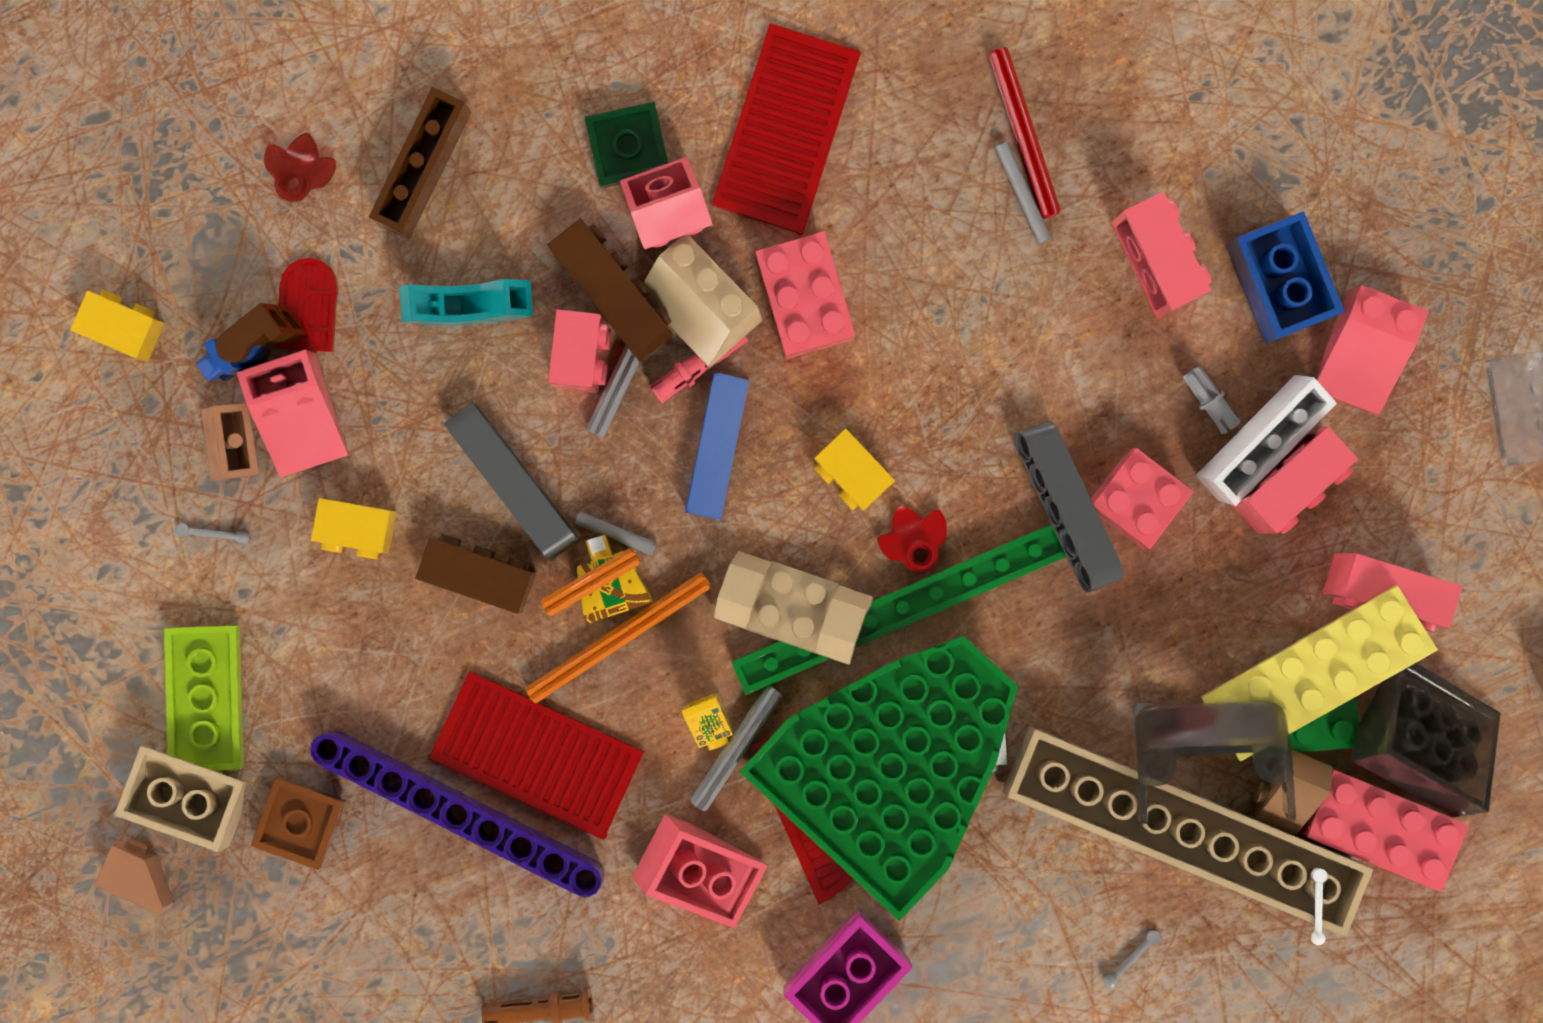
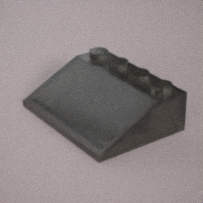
[1352,663,1501,817]

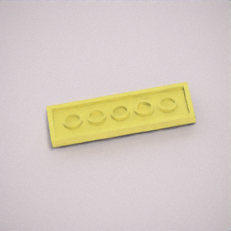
[1201,585,1438,762]

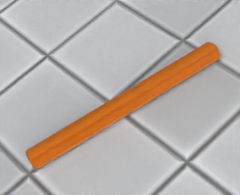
[526,573,711,703]

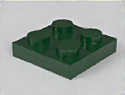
[585,101,668,189]

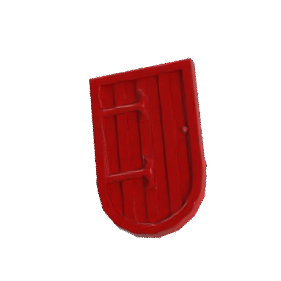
[275,258,338,352]

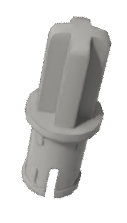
[1183,366,1241,434]

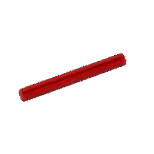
[989,47,1061,219]

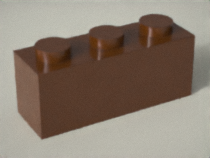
[415,533,536,614]

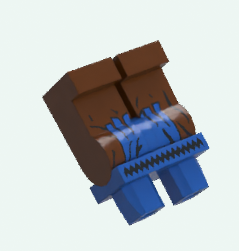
[196,303,307,381]

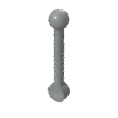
[175,523,250,544]
[1104,929,1161,988]

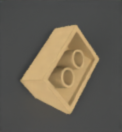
[643,234,763,368]
[114,745,245,852]

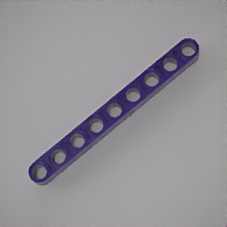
[310,730,605,897]

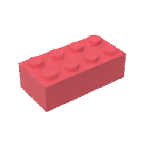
[1298,769,1469,892]

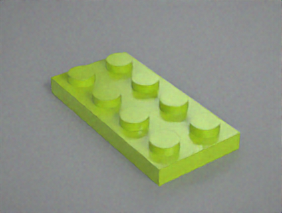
[164,625,244,771]

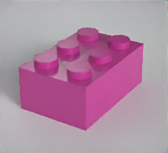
[783,909,913,1023]

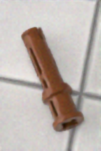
[481,988,594,1023]

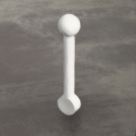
[1311,867,1328,945]

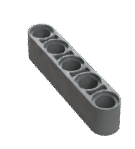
[444,401,579,561]
[1015,420,1123,593]

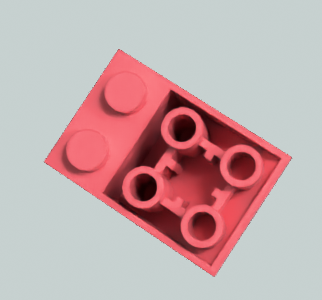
[236,350,349,478]

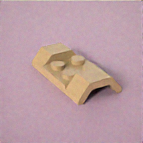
[714,551,874,665]

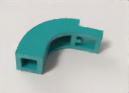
[399,279,533,326]

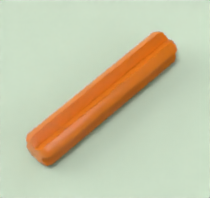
[541,548,641,616]

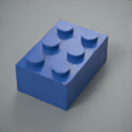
[1226,211,1345,344]

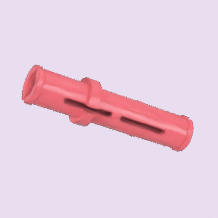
[649,336,749,404]

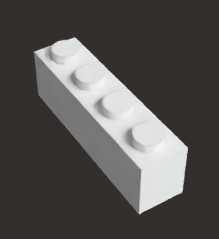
[1195,375,1337,506]

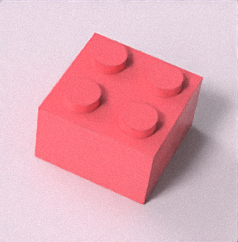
[620,157,713,249]
[548,309,612,393]
[1091,448,1194,549]

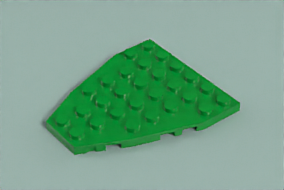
[739,635,1019,921]

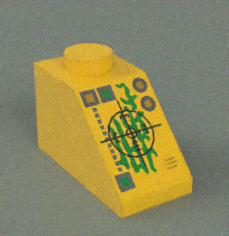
[682,692,733,751]

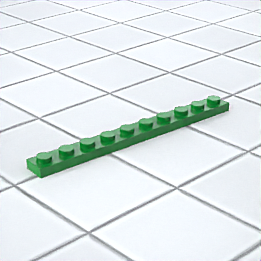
[731,524,1066,695]

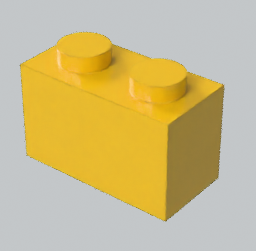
[70,289,165,362]
[813,428,895,511]
[311,498,397,559]

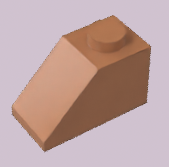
[94,839,174,915]

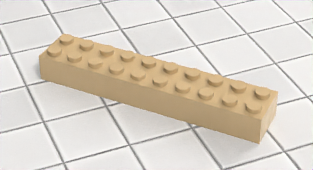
[1002,726,1374,937]

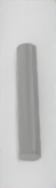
[575,511,658,556]

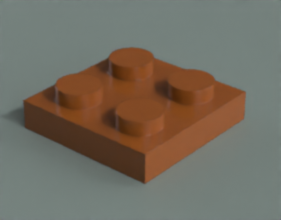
[251,776,346,870]

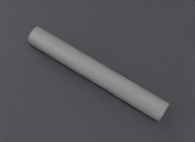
[995,142,1052,245]

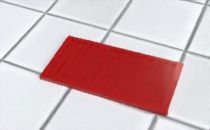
[712,23,861,235]
[428,671,645,840]

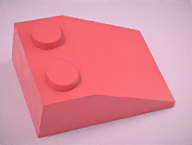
[1315,285,1429,415]
[632,814,768,928]

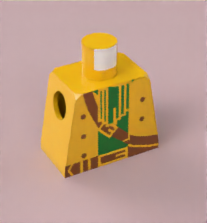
[577,535,653,624]

